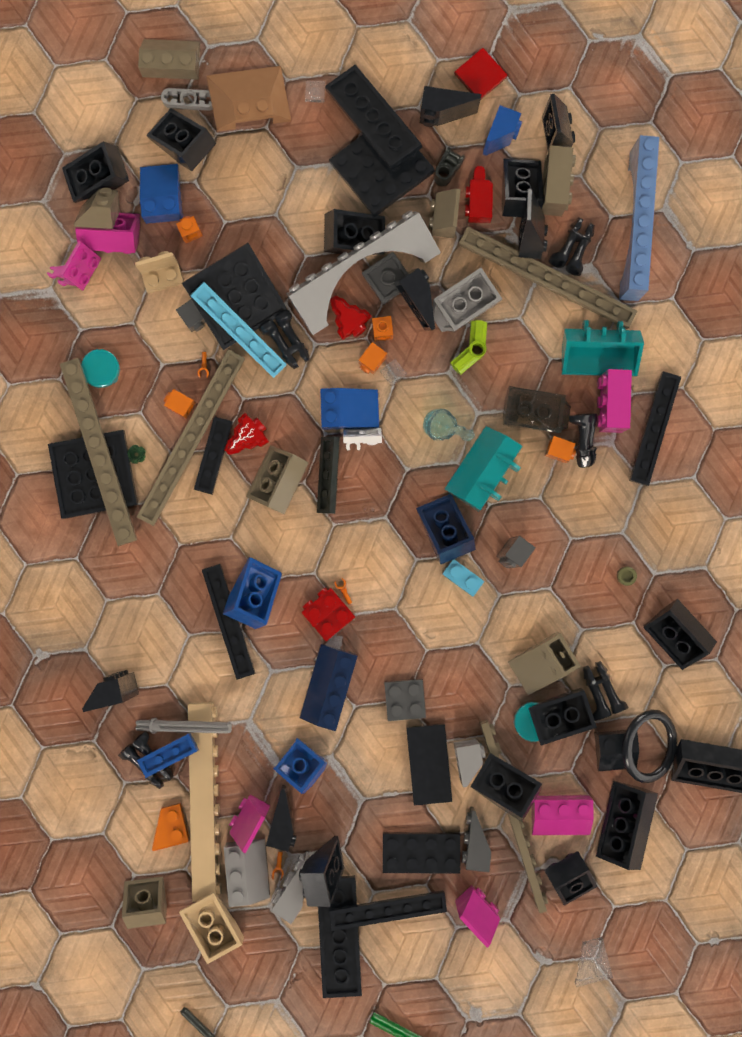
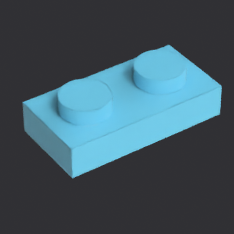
[442,559,485,597]

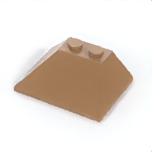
[206,66,291,132]

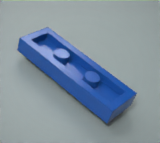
[137,733,199,778]

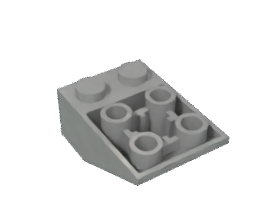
[271,851,309,924]

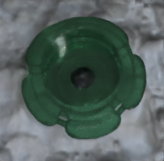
[128,445,146,464]

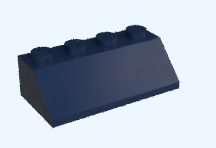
[300,644,358,731]

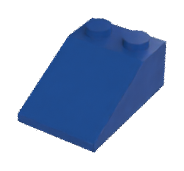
[140,164,183,224]
[320,388,379,430]
[223,557,282,629]

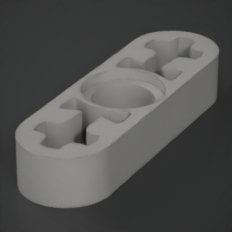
[161,88,213,111]

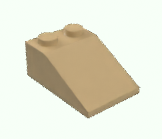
[179,892,244,964]

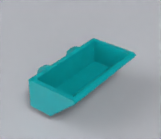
[561,320,644,377]
[445,426,522,512]

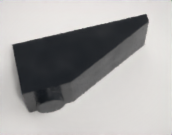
[266,785,297,852]

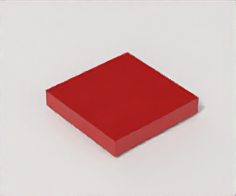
[454,48,508,100]

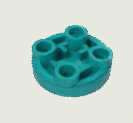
[81,349,120,388]
[513,702,539,742]

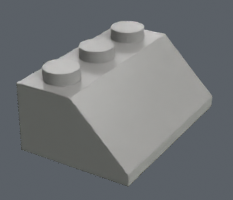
[224,839,270,907]

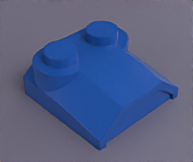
[273,738,327,794]

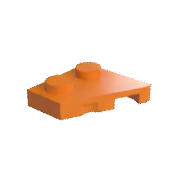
[152,803,190,851]

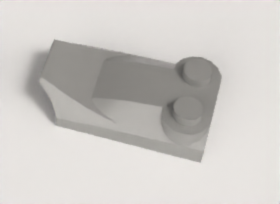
[433,268,502,332]

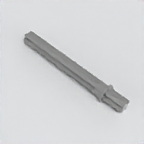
[135,718,232,734]

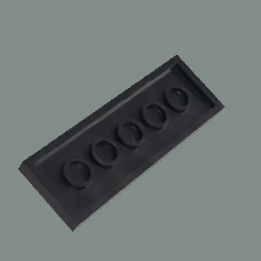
[325,65,422,170]
[318,875,362,998]

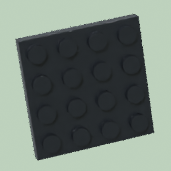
[329,135,435,217]
[182,242,288,350]
[48,430,138,519]

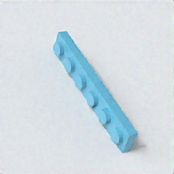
[190,281,287,378]

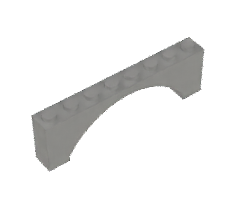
[286,210,441,335]

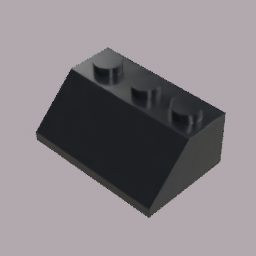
[643,599,717,670]

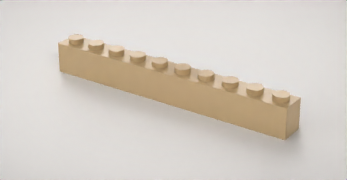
[188,702,222,902]

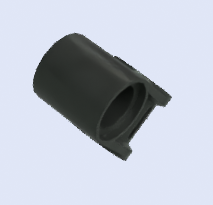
[434,147,465,187]

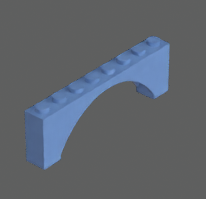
[619,135,659,301]

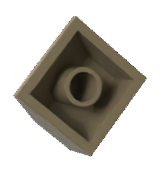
[74,188,120,229]
[429,189,461,238]
[122,876,167,929]

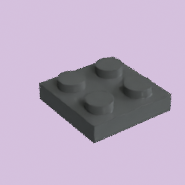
[362,252,408,305]
[384,679,426,721]

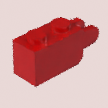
[465,166,493,223]

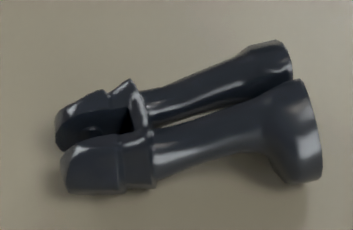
[549,217,595,276]
[259,310,310,369]
[569,413,597,468]
[583,661,629,721]
[118,731,174,789]

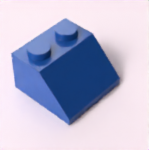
[483,105,523,156]

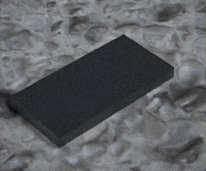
[406,724,452,806]

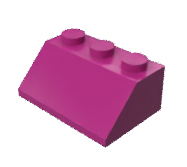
[75,213,140,254]
[531,795,594,835]

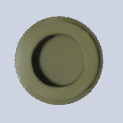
[617,567,637,586]

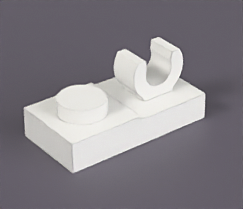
[343,428,382,450]

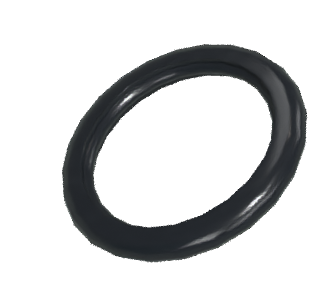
[622,709,677,783]

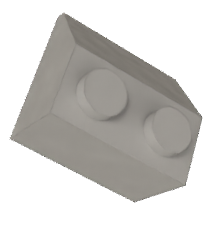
[453,738,485,787]

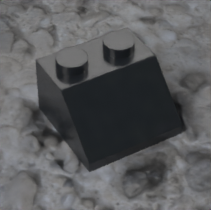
[594,730,639,772]
[544,851,598,906]

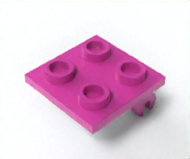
[47,241,101,291]

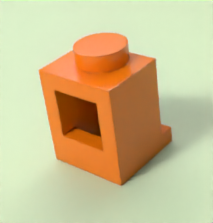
[176,216,203,244]

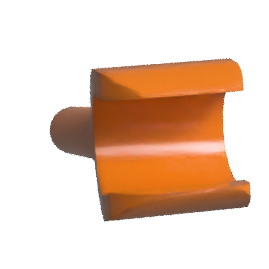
[197,352,210,378]
[334,578,352,605]
[271,852,284,881]

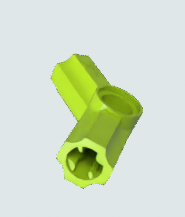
[450,320,487,375]

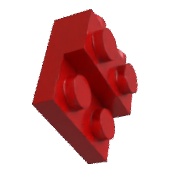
[301,587,355,641]

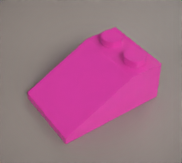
[229,795,270,854]
[455,885,500,948]

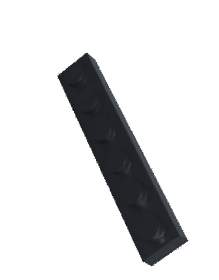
[629,371,681,486]
[202,564,256,680]
[329,890,447,931]

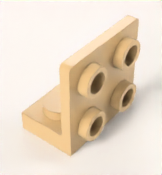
[135,251,184,294]

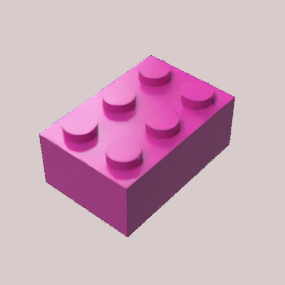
[596,369,632,433]

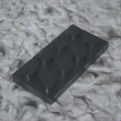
[383,832,460,874]

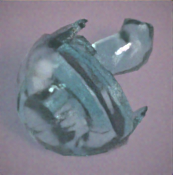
[423,408,475,441]

